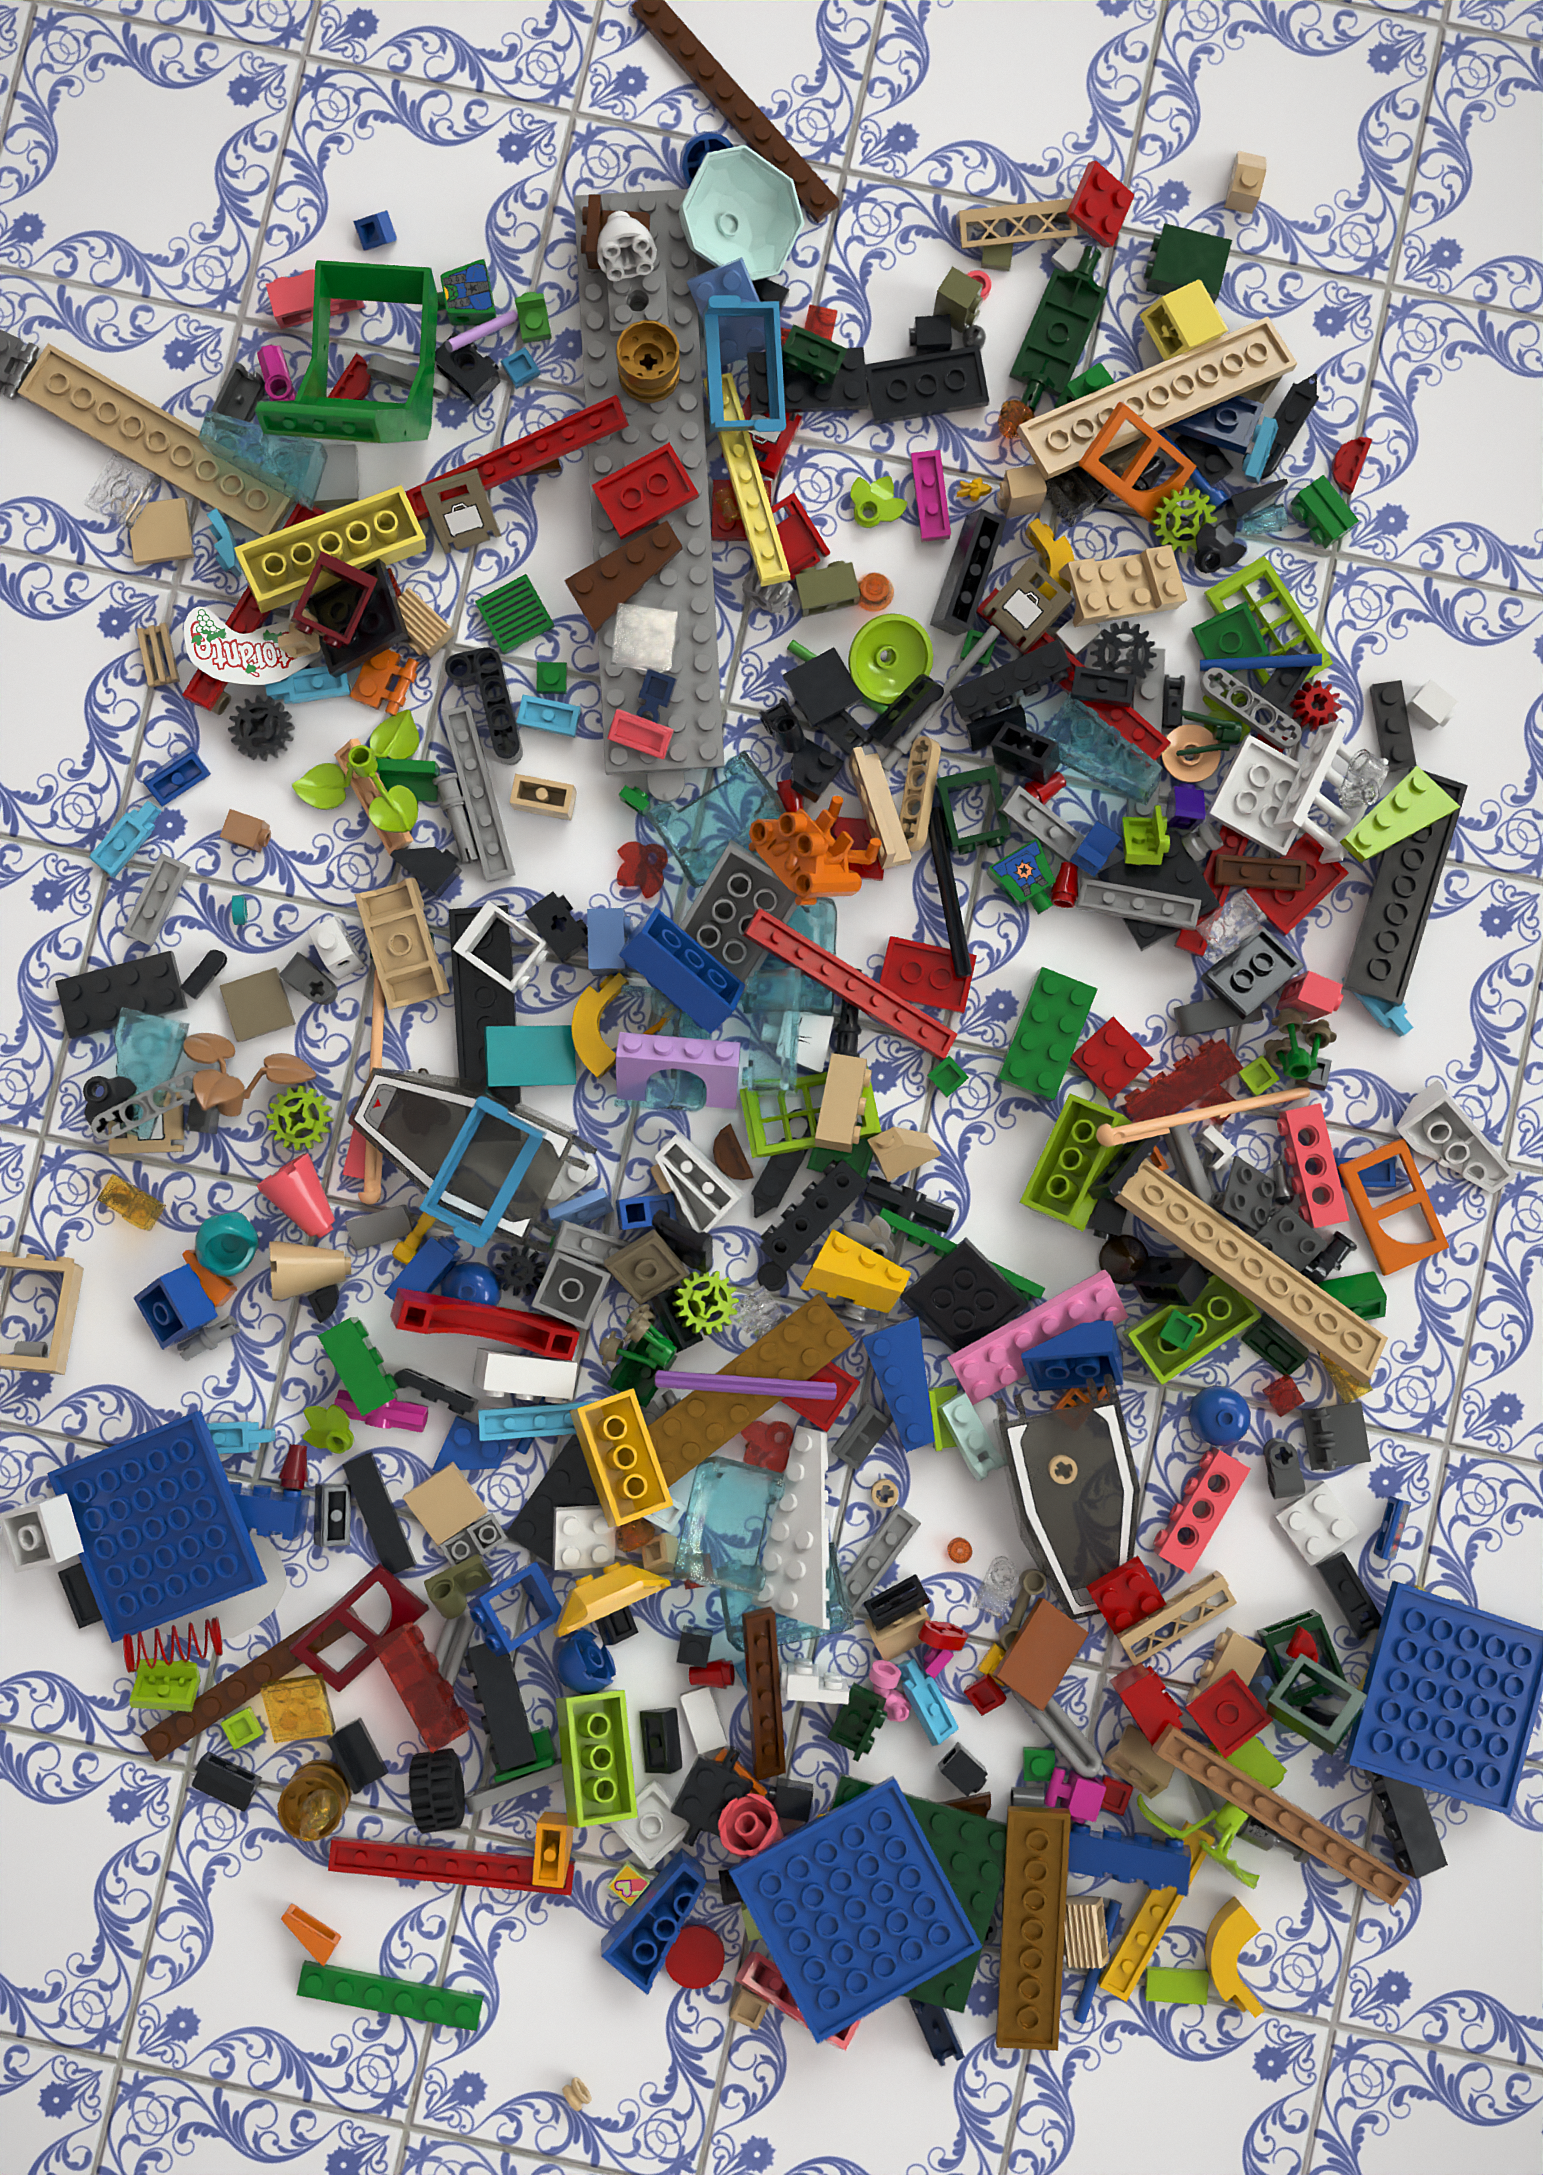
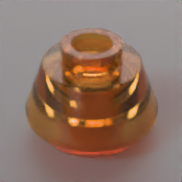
[997,399,1035,439]
[857,572,894,612]
[616,1517,655,1553]

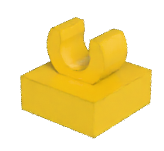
[977,1642,1006,1687]

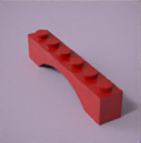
[390,1288,580,1361]

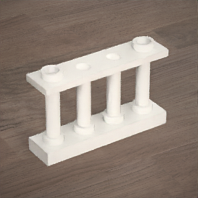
[1273,721,1388,864]

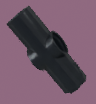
[863,1175,956,1233]

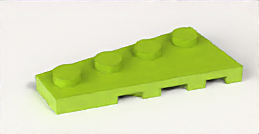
[1339,765,1460,863]

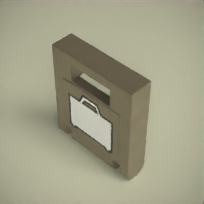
[421,468,501,554]
[982,558,1075,653]

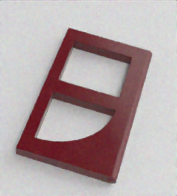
[289,1563,429,1692]

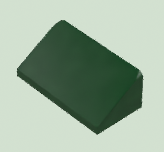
[1241,1312,1309,1378]

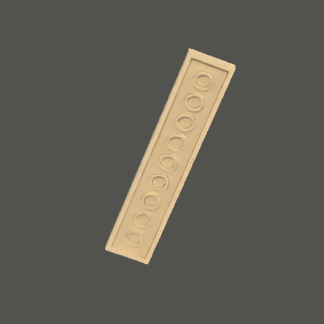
[1017,317,1298,480]
[18,343,299,537]
[1114,1159,1388,1384]

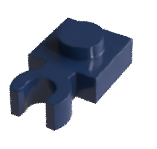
[636,669,678,723]

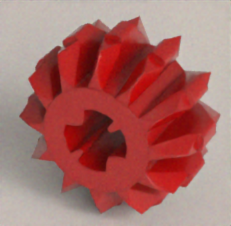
[1289,680,1342,732]

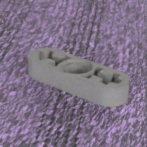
[366,355,451,399]

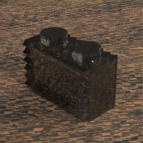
[1044,468,1098,527]

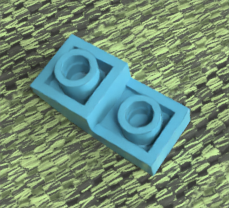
[207,508,242,577]

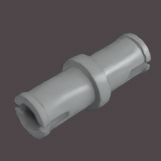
[177,1315,240,1361]

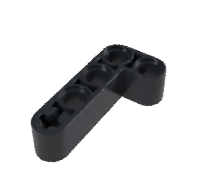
[445,647,523,765]

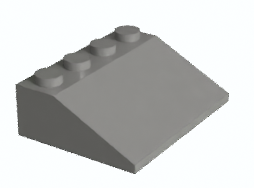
[679,840,799,993]

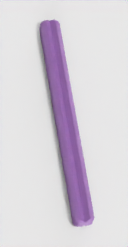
[655,1370,837,1400]

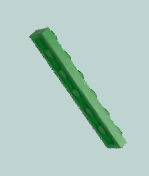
[878,1208,1045,1301]
[296,1960,484,2031]

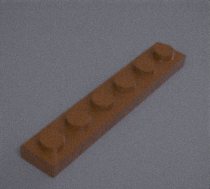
[742,1606,786,1781]

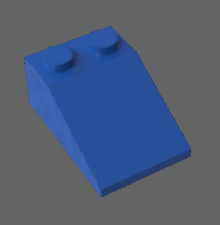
[1021,1320,1123,1392]

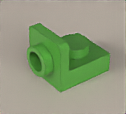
[515,292,552,343]

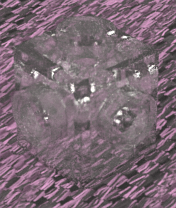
[734,1285,786,1340]

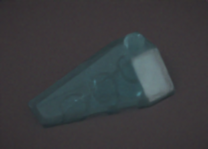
[114,1007,190,1139]

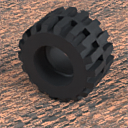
[409,1748,465,1834]

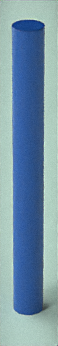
[1200,653,1322,672]
[1074,1899,1122,2024]

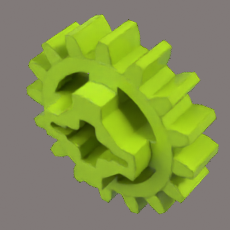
[1151,486,1217,553]
[266,1085,334,1151]
[673,1271,739,1336]

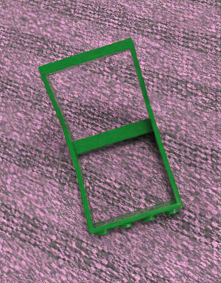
[255,260,438,443]

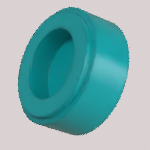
[232,895,248,925]

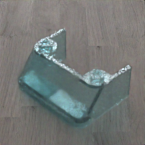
[742,968,806,1097]
[614,985,711,1112]

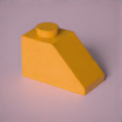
[532,1811,573,1888]

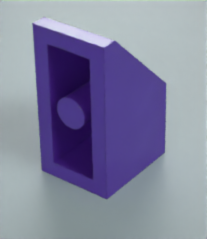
[1165,783,1206,831]

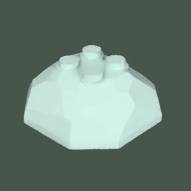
[679,145,804,281]

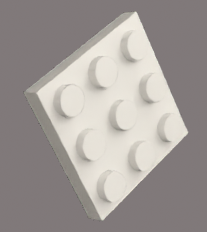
[1206,735,1324,857]

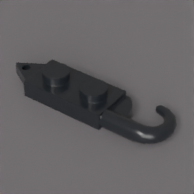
[1242,373,1319,480]
[751,1109,818,1218]

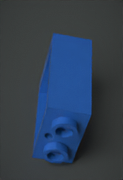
[384,1236,463,1301]
[467,1561,562,1657]

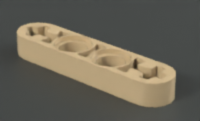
[899,736,941,852]

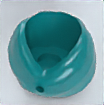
[195,1212,259,1277]

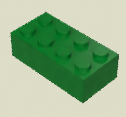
[995,967,1098,1102]

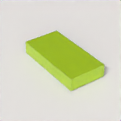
[1144,1966,1209,2005]

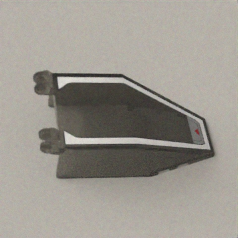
[347,1067,597,1253]
[993,1374,1140,1620]

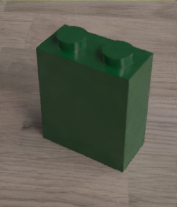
[1143,223,1232,304]

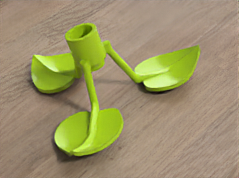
[292,709,420,833]
[1137,1793,1260,1889]

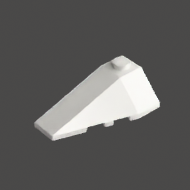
[1396,1080,1517,1194]

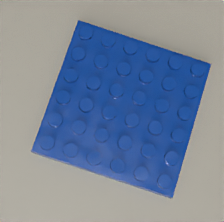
[47,1410,268,1643]
[1343,1580,1543,1816]
[728,1776,982,2044]

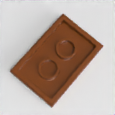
[992,1597,1089,1711]

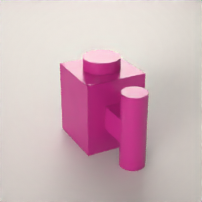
[1044,1767,1107,1824]

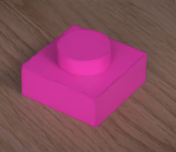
[923,1647,954,1679]

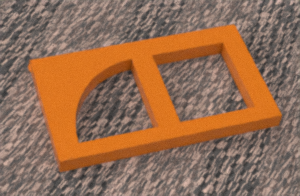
[1079,402,1197,526]
[1338,1138,1449,1276]

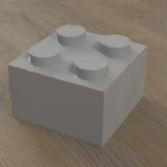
[531,1250,613,1330]

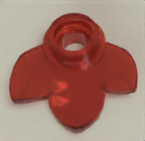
[617,841,668,899]
[740,1421,794,1478]

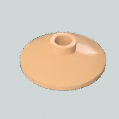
[1161,724,1221,783]

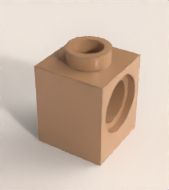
[220,809,271,853]

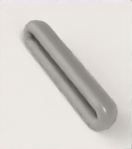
[1163,1124,1220,1214]
[415,1605,476,1726]
[1012,1691,1102,1778]

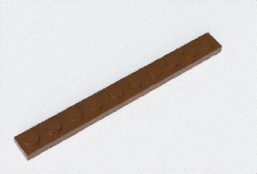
[631,0,840,223]

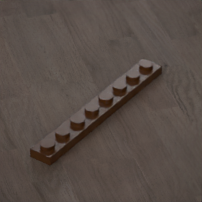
[140,1606,359,1762]

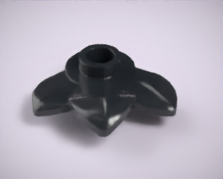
[1194,519,1247,573]
[83,1076,137,1132]

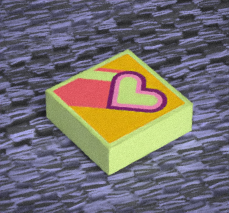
[607,1860,651,1907]

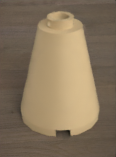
[269,1241,351,1301]

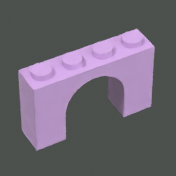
[616,1032,740,1109]

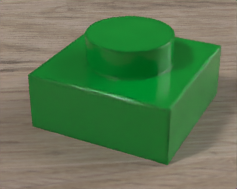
[960,629,997,668]
[536,662,567,694]
[618,785,651,817]
[927,1055,969,1098]
[1158,1309,1201,1351]
[1023,1747,1055,1781]

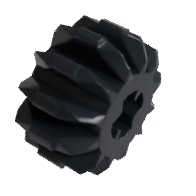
[496,1246,546,1296]

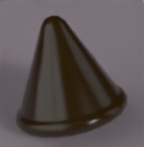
[1099,1234,1149,1285]

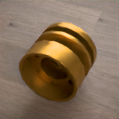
[616,320,680,403]
[277,1759,352,1841]

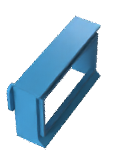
[703,295,786,433]
[419,1096,547,1248]

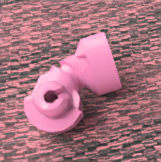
[869,1660,911,1722]

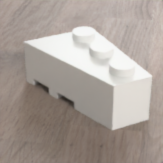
[655,1133,744,1233]
[472,1347,578,1403]

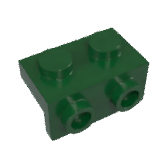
[782,324,847,385]
[607,1337,678,1408]
[828,1682,888,1762]

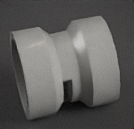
[1181,821,1223,862]

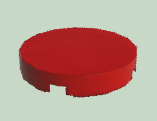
[665,1924,725,1989]

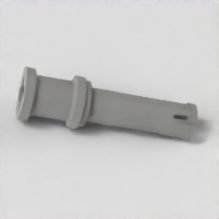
[432,773,480,864]

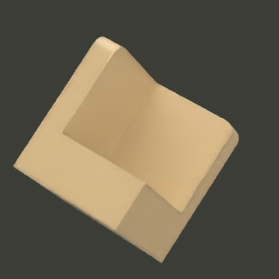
[278,609,320,658]

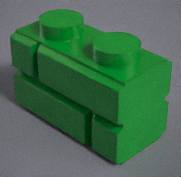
[1290,475,1359,549]

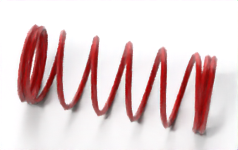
[123,1617,223,1673]

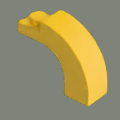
[1025,518,1075,601]
[571,973,629,1080]
[1205,1896,1265,2019]

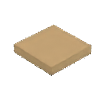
[126,498,195,566]
[402,1462,488,1546]

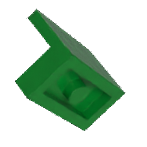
[376,758,440,802]
[1317,1271,1387,1321]
[490,1726,557,1783]

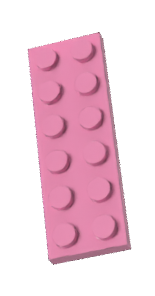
[947,1269,1129,1405]

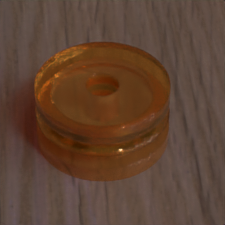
[947,1537,972,1564]

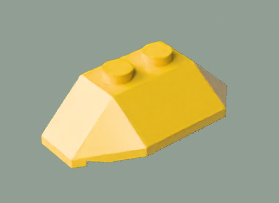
[553,1561,671,1637]

